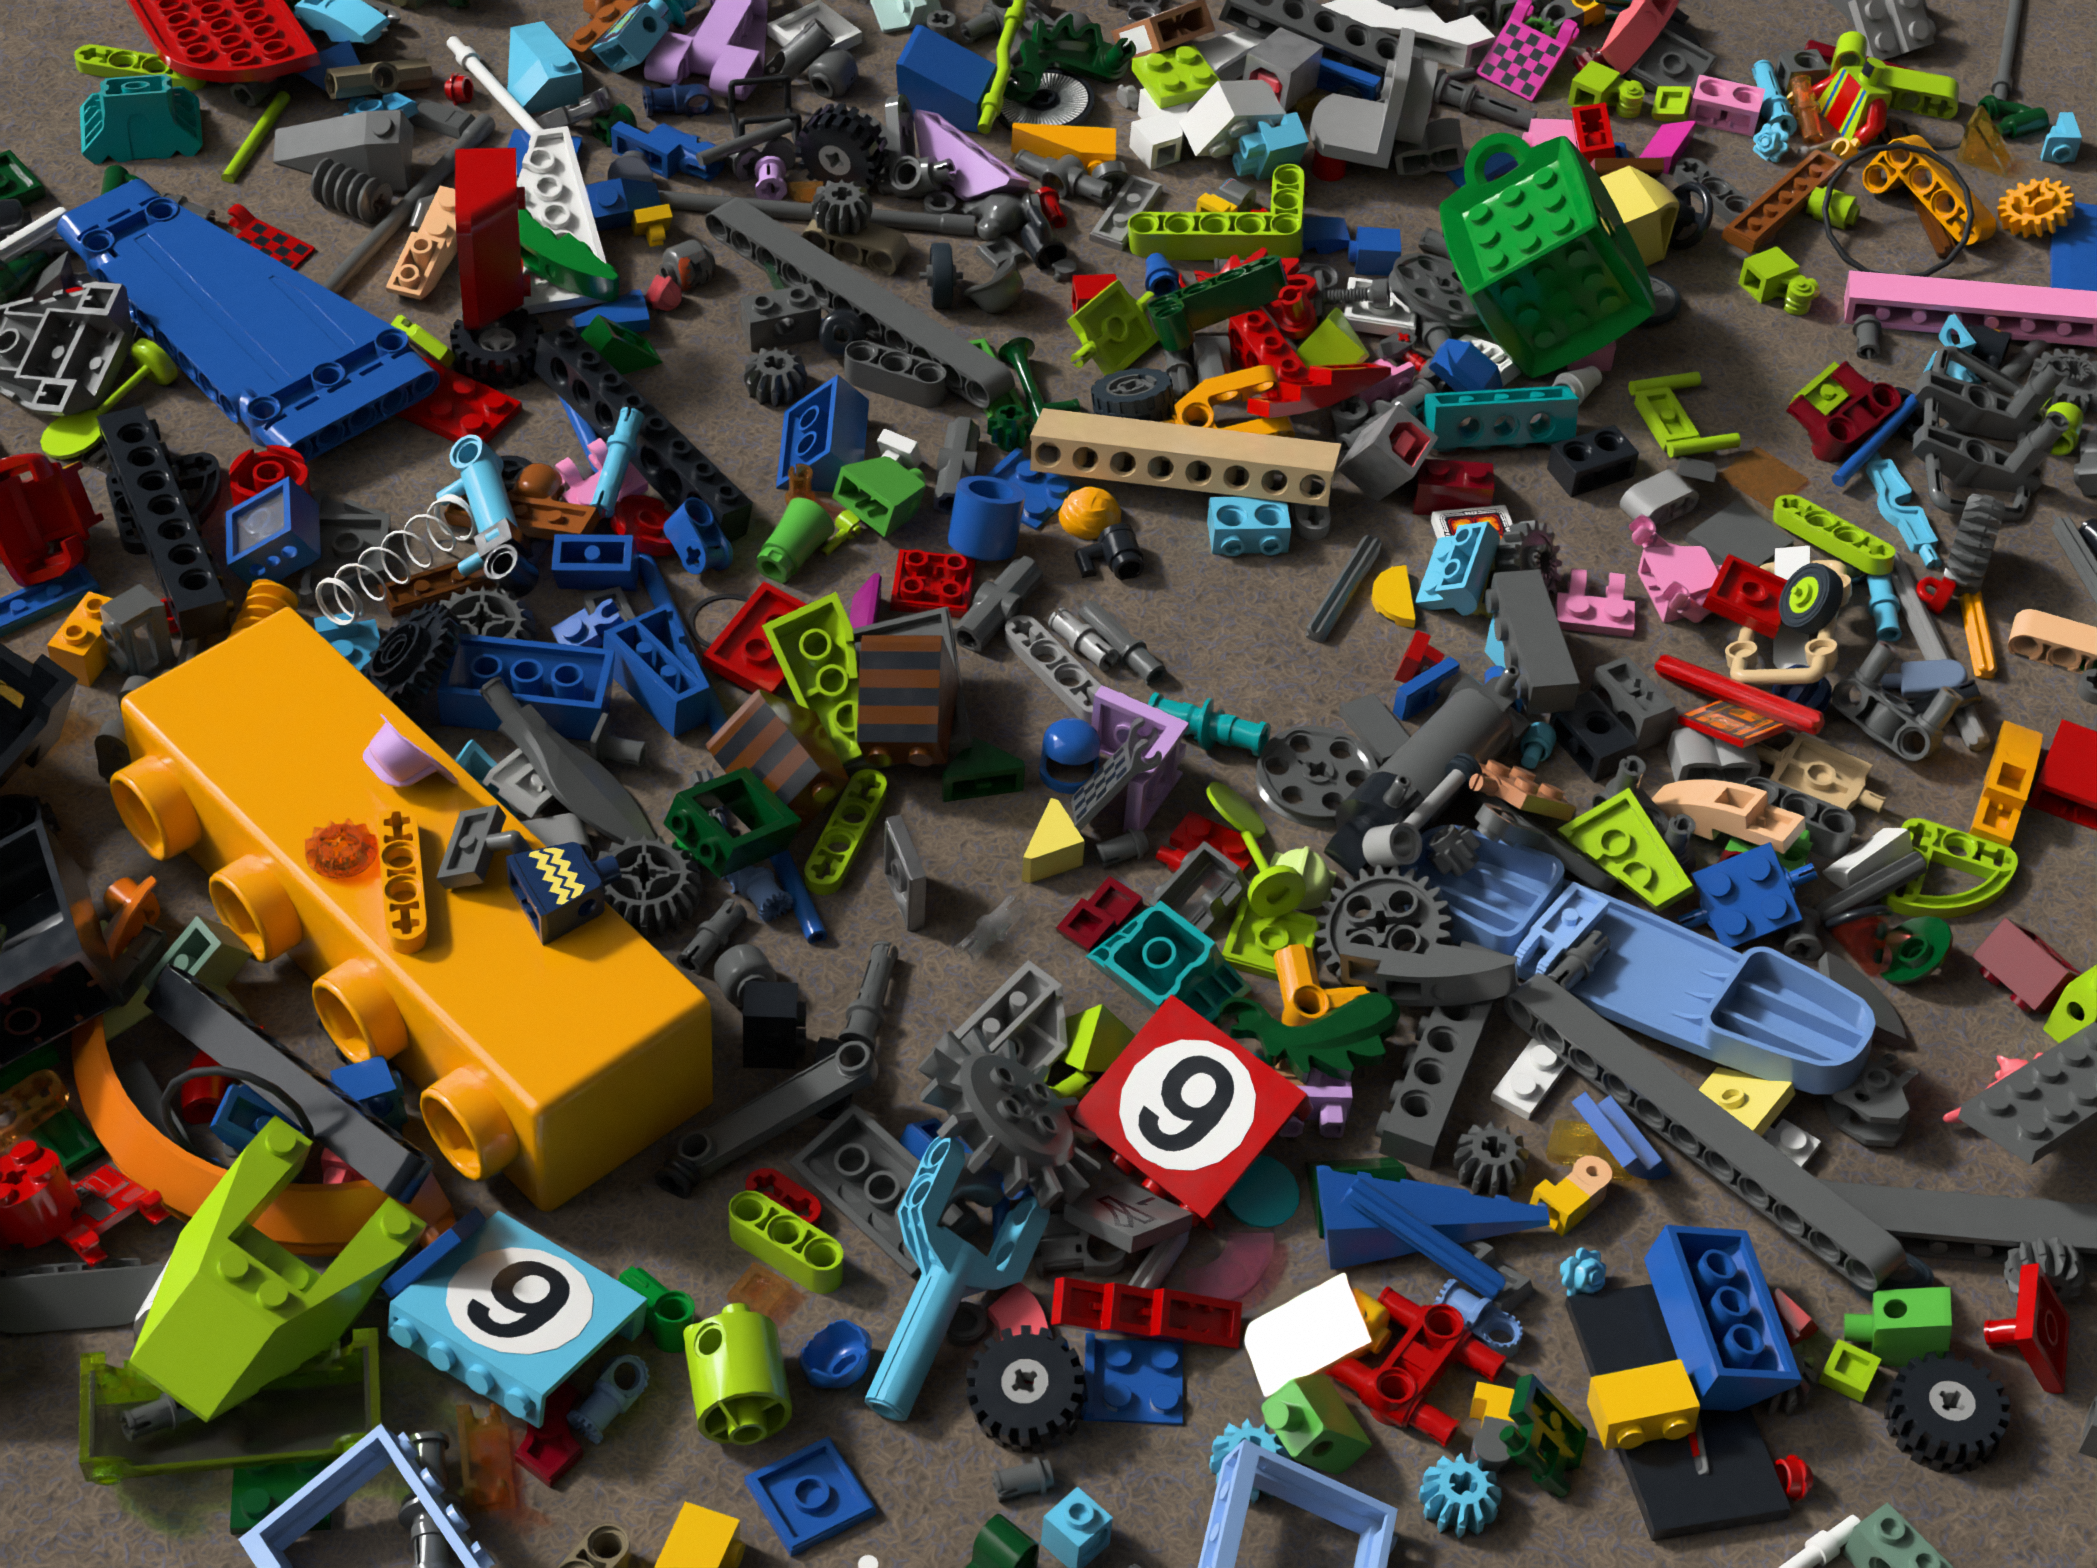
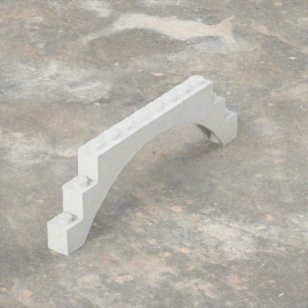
[1129,0,1495,170]

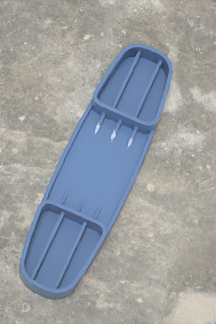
[1400,825,1876,1094]

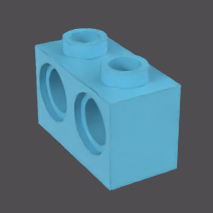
[1207,497,1291,556]

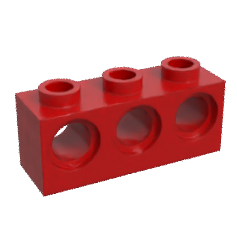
[1227,309,1309,397]

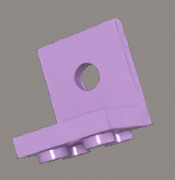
[1091,685,1189,833]

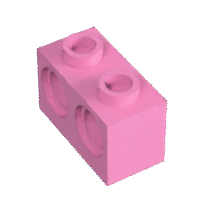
[1687,75,1765,137]

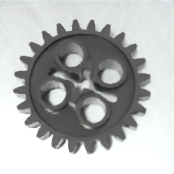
[1314,864,1454,993]

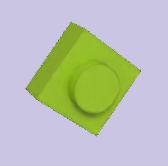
[1651,86,1693,122]
[1818,1339,1881,1403]

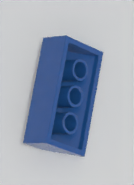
[437,633,615,741]
[1644,1225,1802,1411]

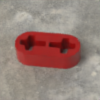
[745,1168,821,1228]

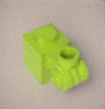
[1567,60,1645,118]
[1738,246,1820,315]

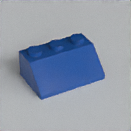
[776,375,869,492]

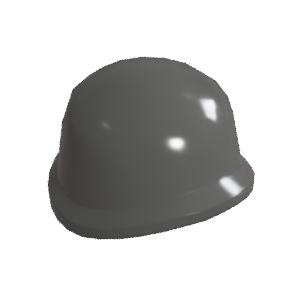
[963,255,1025,314]

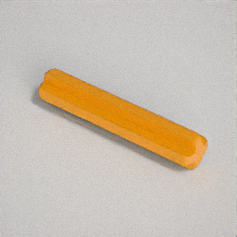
[1959,591,1998,679]

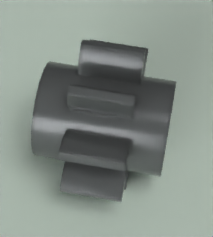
[1427,824,1481,877]

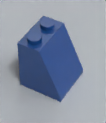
[896,25,997,133]

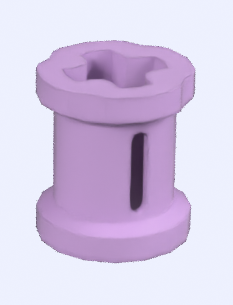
[755,156,787,200]

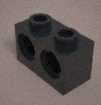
[1547,425,1639,498]

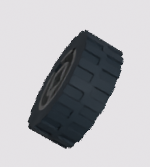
[1091,368,1175,422]

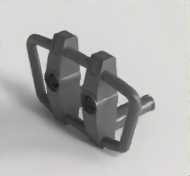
[1912,346,2070,522]

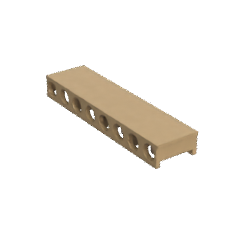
[1030,408,1341,507]

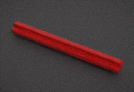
[1654,654,1825,735]

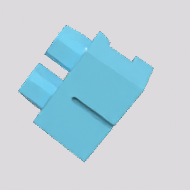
[1232,112,1309,180]

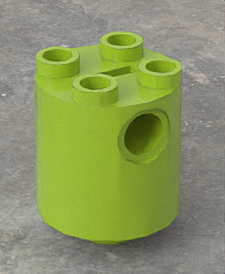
[683,1303,792,1445]

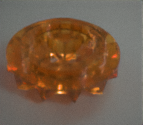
[305,817,377,879]

